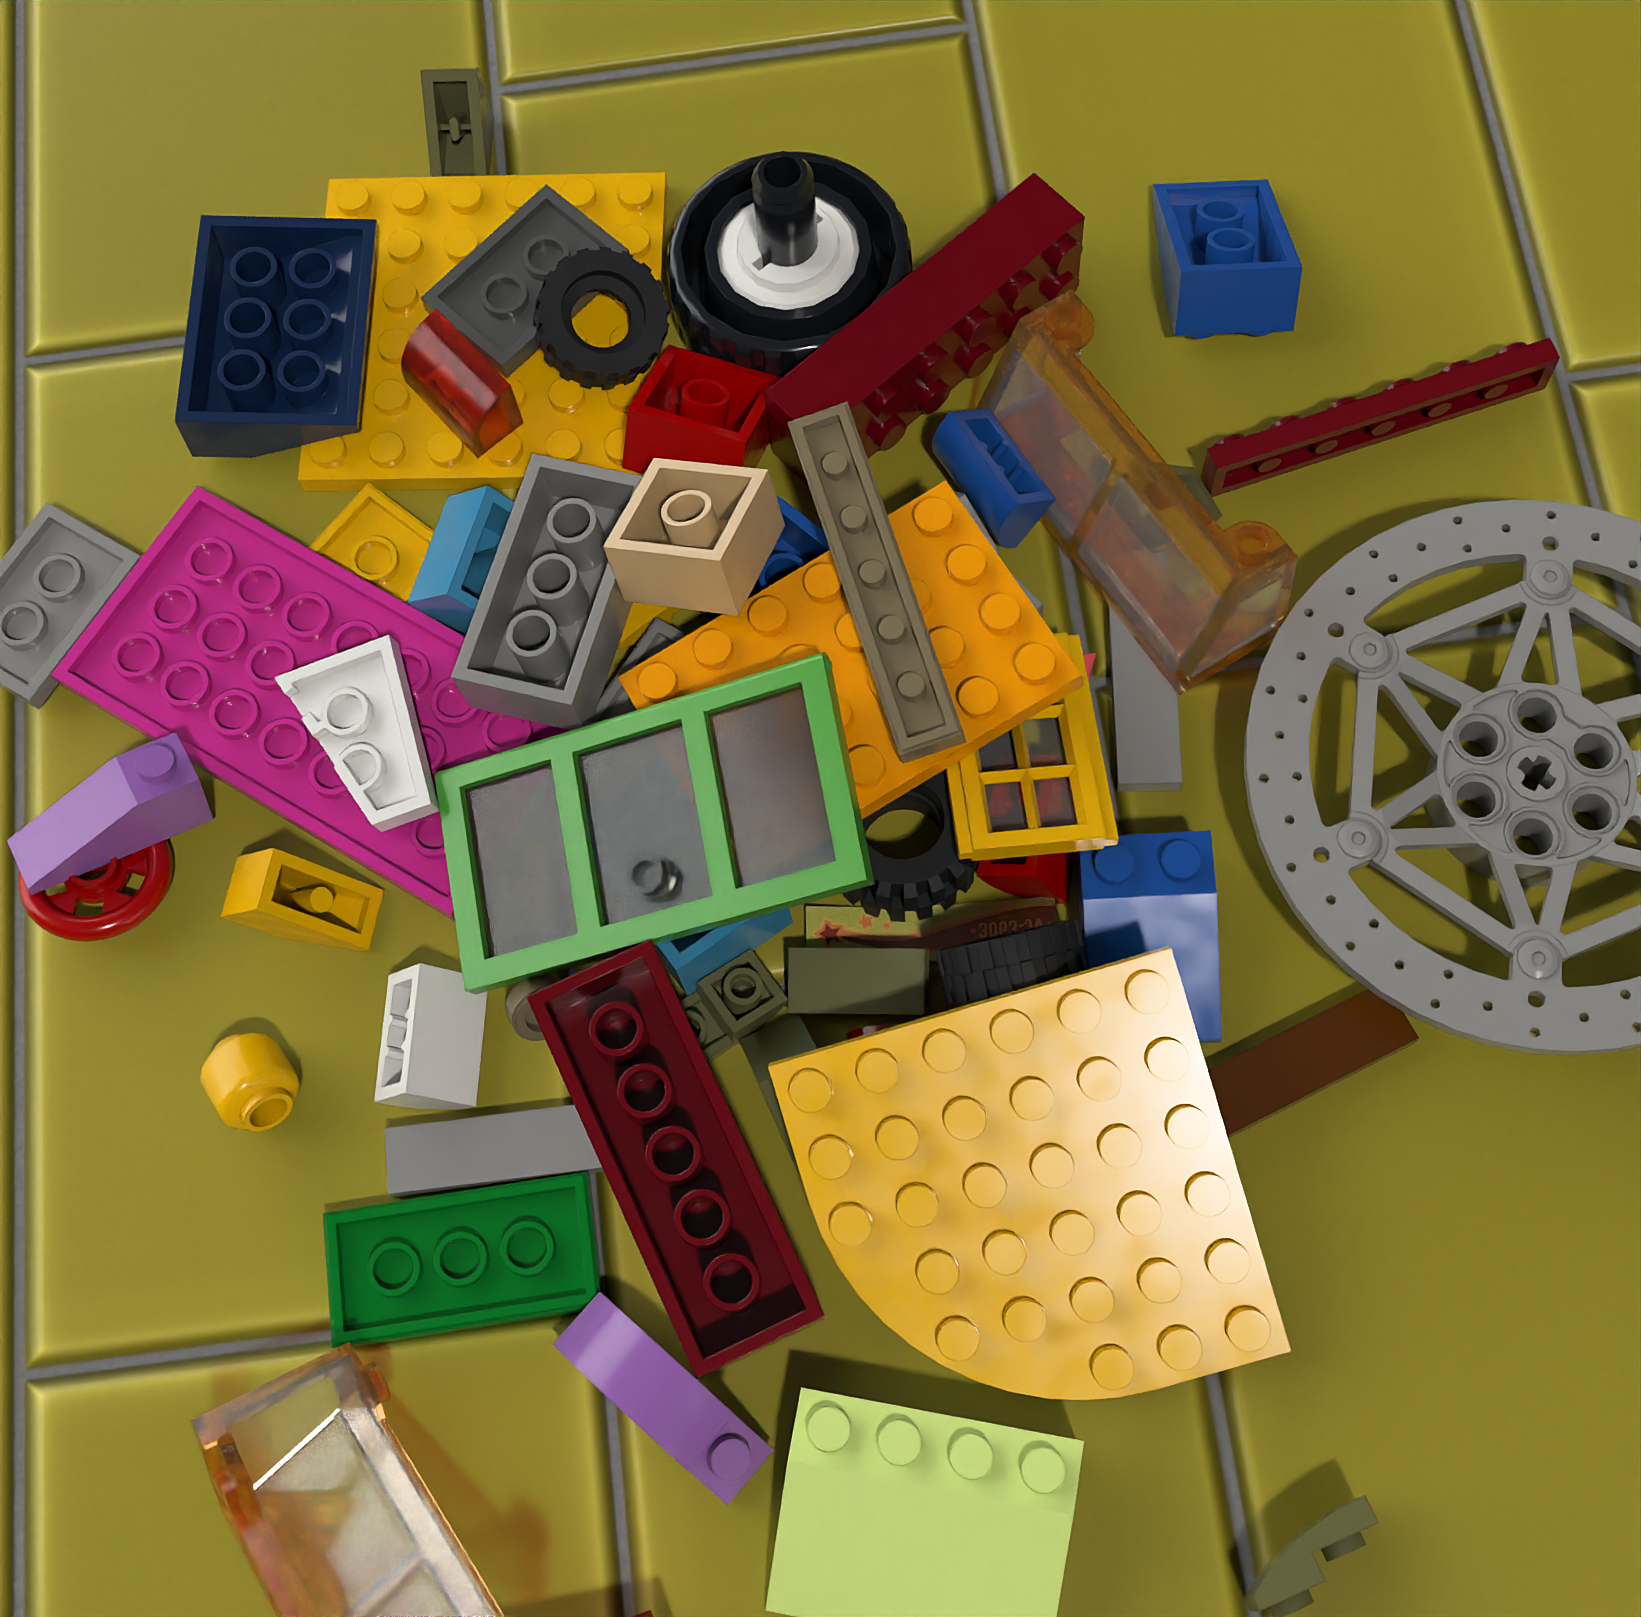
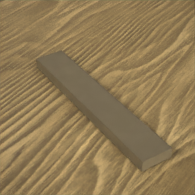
[787,402,966,764]

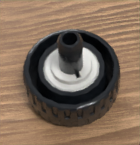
[667,151,913,377]

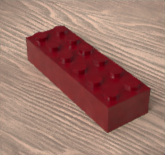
[764,173,1085,487]
[526,939,825,1379]

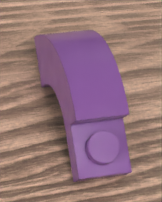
[553,1292,774,1505]

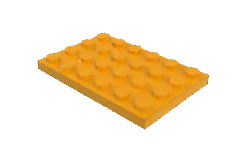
[617,480,1084,887]

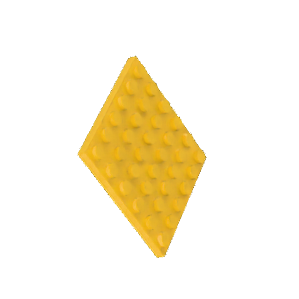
[298,172,668,491]

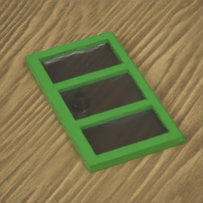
[435,652,875,994]

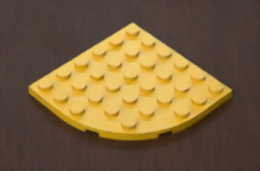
[768,946,1291,1400]

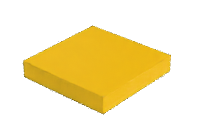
[308,482,434,607]

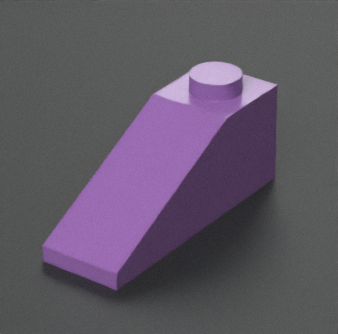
[7,732,214,895]

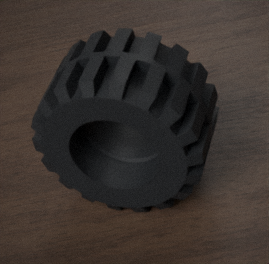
[823,770,979,922]

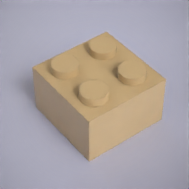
[603,458,785,616]

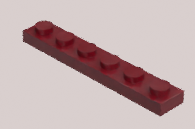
[1201,338,1560,497]

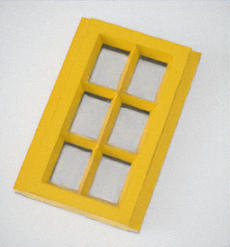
[945,632,1119,861]

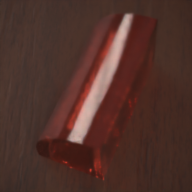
[401,308,524,459]

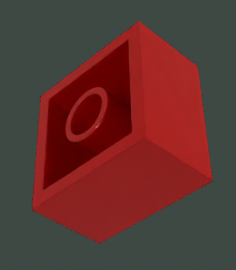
[622,344,782,474]

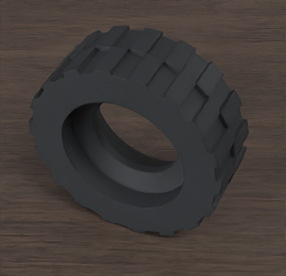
[533,247,670,390]
[935,919,1090,1004]

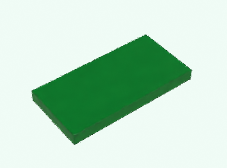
[323,1172,604,1351]

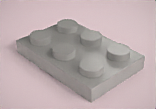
[0,502,141,710]

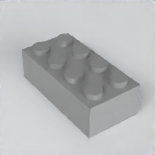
[451,453,643,730]

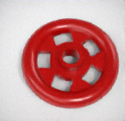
[18,839,173,942]

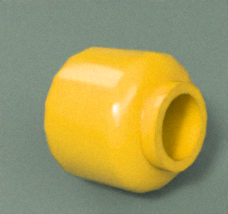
[200,1033,300,1132]

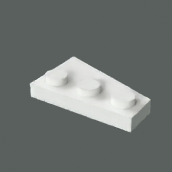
[274,635,439,832]

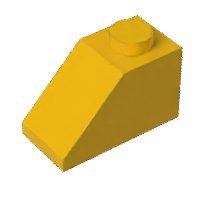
[220,848,384,951]

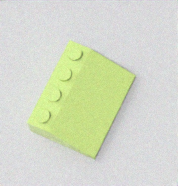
[765,1387,1084,1617]

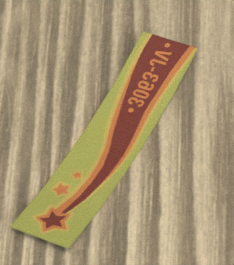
[805,897,1056,961]

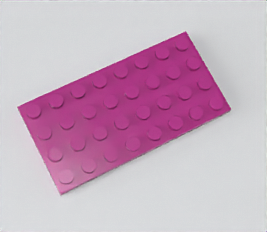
[51,486,571,922]

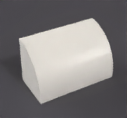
[374,963,488,1110]

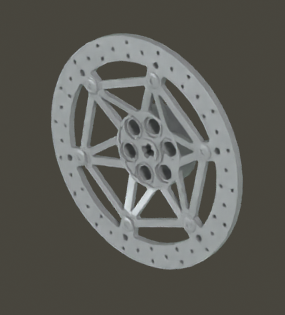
[1244,500,1641,1056]

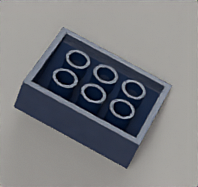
[175,215,378,458]

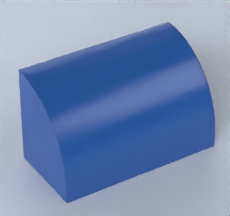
[932,408,1056,548]

